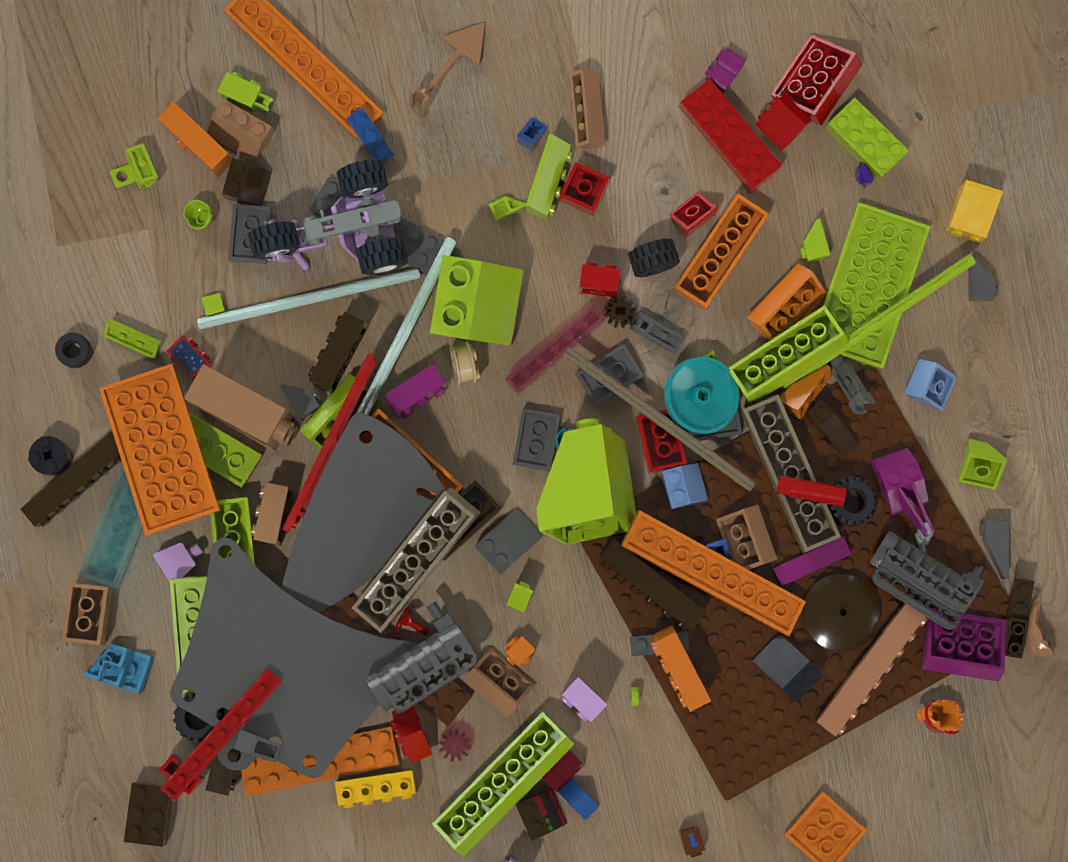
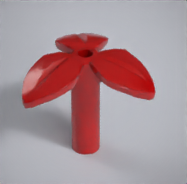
[396,605,429,635]

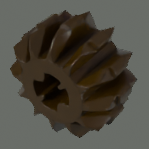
[604,296,636,329]

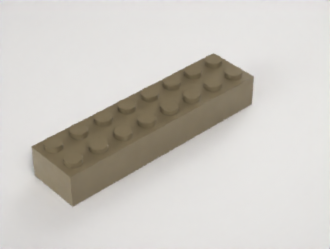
[741,395,841,554]
[352,488,481,633]

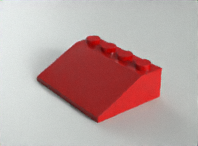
[770,34,862,126]

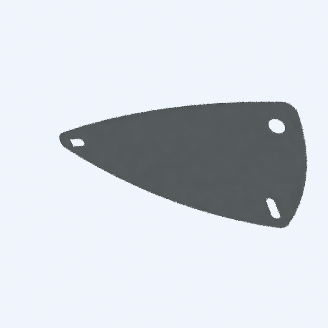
[281,413,444,613]

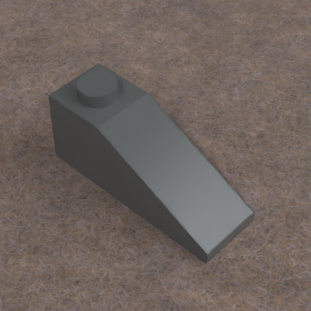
[979,520,1009,580]

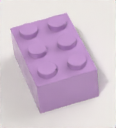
[562,677,607,722]

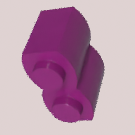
[705,48,746,94]

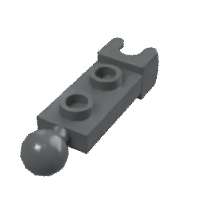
[829,355,875,415]

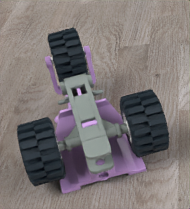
[248,159,408,275]

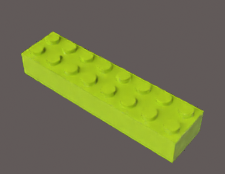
[432,712,574,856]

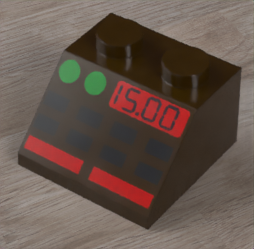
[516,788,567,841]

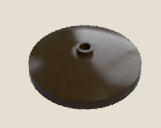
[802,574,880,652]

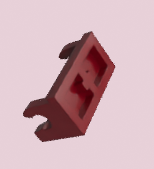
[542,750,584,792]

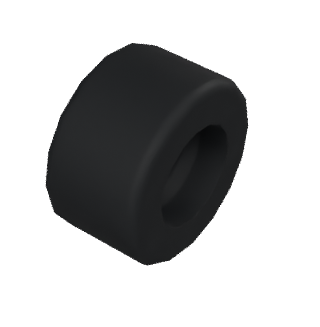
[55,332,92,368]

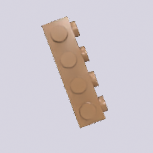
[569,69,605,150]

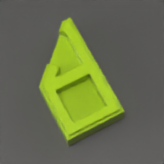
[488,196,526,222]

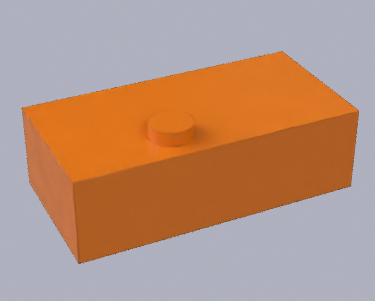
[158,102,232,178]

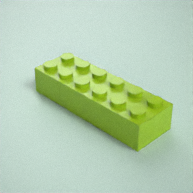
[729,305,849,406]

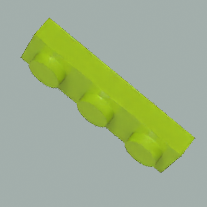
[103,318,161,360]

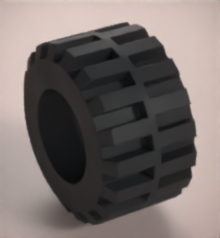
[628,238,680,278]
[827,477,878,526]
[173,693,225,742]

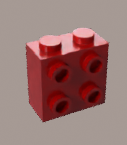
[755,94,812,151]

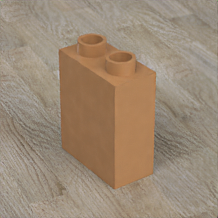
[184,364,298,451]

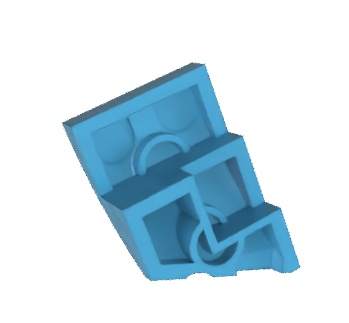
[83,644,154,694]

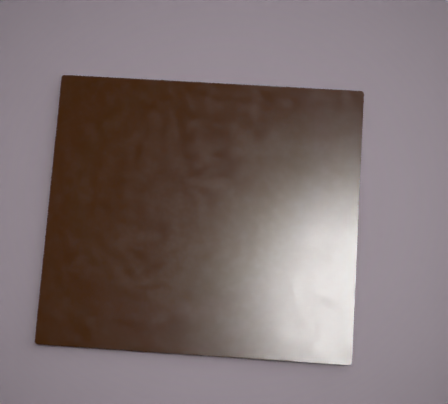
[580,365,1009,801]

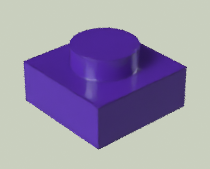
[855,164,874,188]

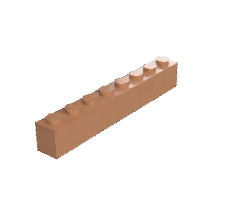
[815,603,928,736]

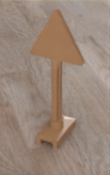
[408,23,485,117]

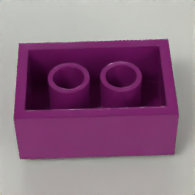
[384,364,447,419]

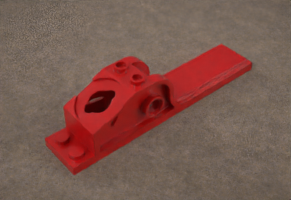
[283,351,377,532]

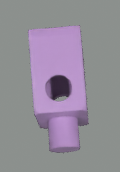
[153,542,203,580]

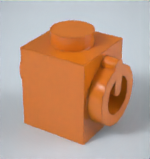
[504,635,535,666]

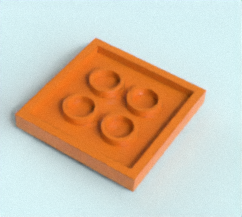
[784,791,867,862]

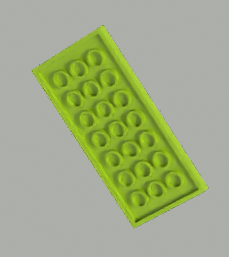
[823,202,931,370]

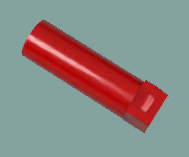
[776,476,846,507]

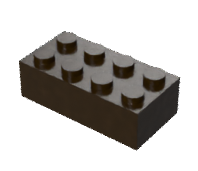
[308,312,368,394]
[443,480,502,561]

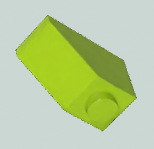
[799,218,830,264]

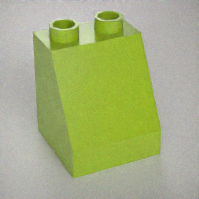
[430,255,524,346]
[536,418,636,545]

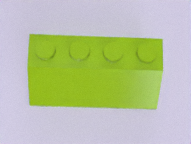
[526,134,573,220]
[299,374,383,450]
[210,497,255,565]

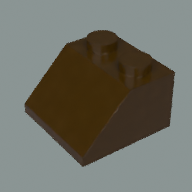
[222,158,271,206]

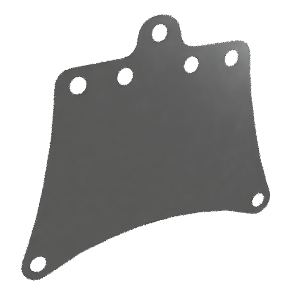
[170,538,419,778]

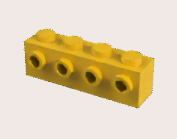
[335,770,417,808]

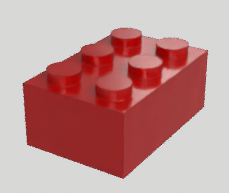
[636,410,687,474]

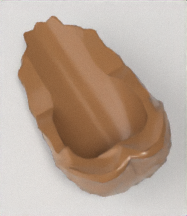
[1025,596,1055,658]

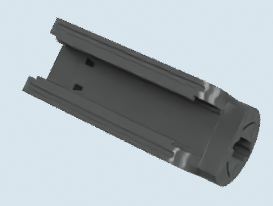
[870,531,986,630]

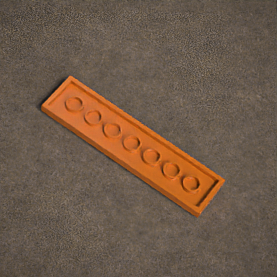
[239,726,399,796]

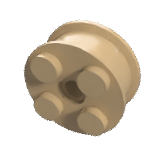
[449,341,480,386]

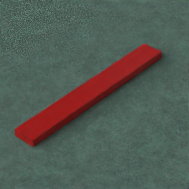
[160,668,282,802]

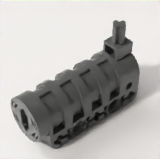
[364,601,477,713]

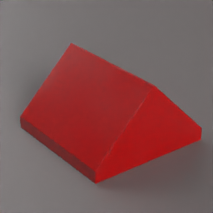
[669,192,718,238]

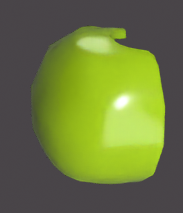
[183,199,214,231]

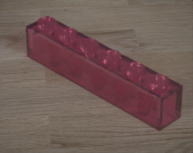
[505,305,605,396]

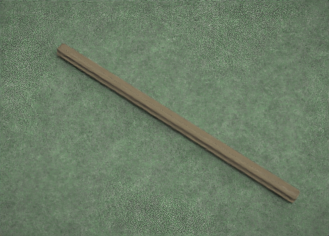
[564,347,755,491]

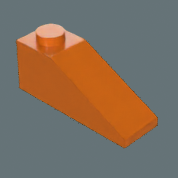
[780,365,832,420]

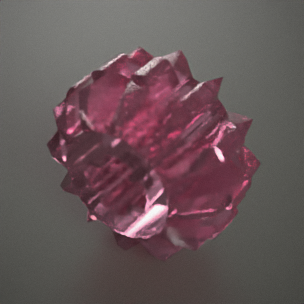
[438,729,471,762]

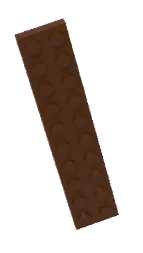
[320,596,472,726]

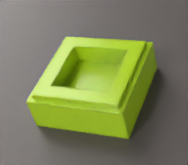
[202,293,225,316]

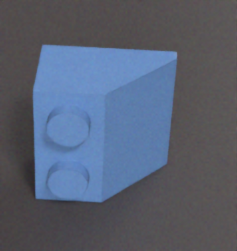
[904,359,957,412]
[661,463,708,510]

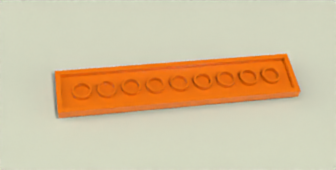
[224,0,384,140]
[621,511,806,636]

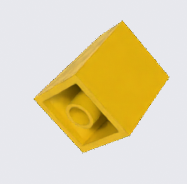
[946,180,1003,243]

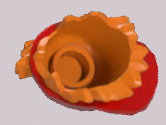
[916,699,964,735]

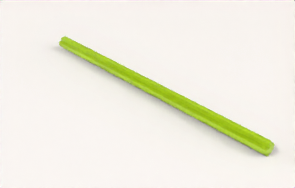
[781,254,976,391]

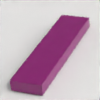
[773,537,851,586]

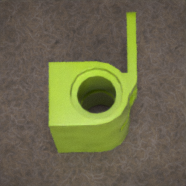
[110,143,158,189]

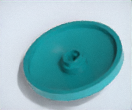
[664,357,739,434]

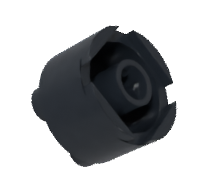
[28,436,72,476]

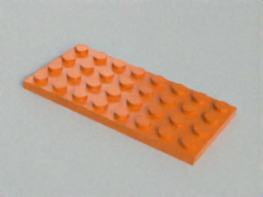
[99,364,221,535]

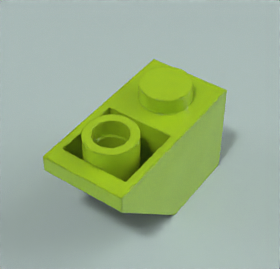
[507,581,533,613]

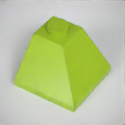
[958,439,1007,490]

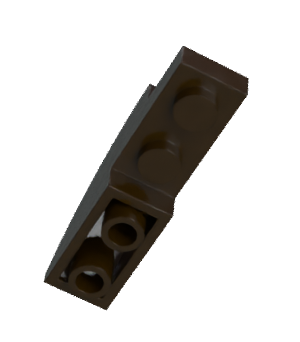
[1005,577,1035,659]

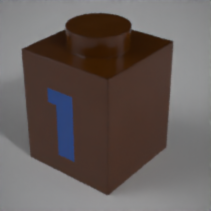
[679,826,705,858]

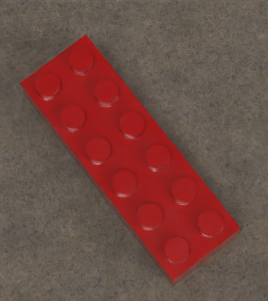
[679,79,782,194]

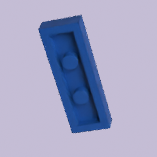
[346,108,394,162]

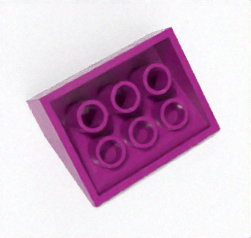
[922,607,1006,682]

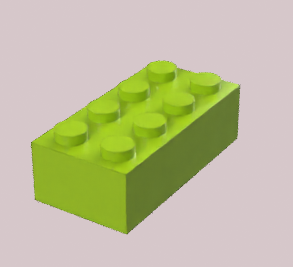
[825,98,909,182]

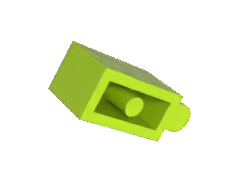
[217,72,274,112]

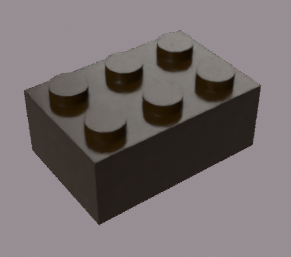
[124,782,173,847]

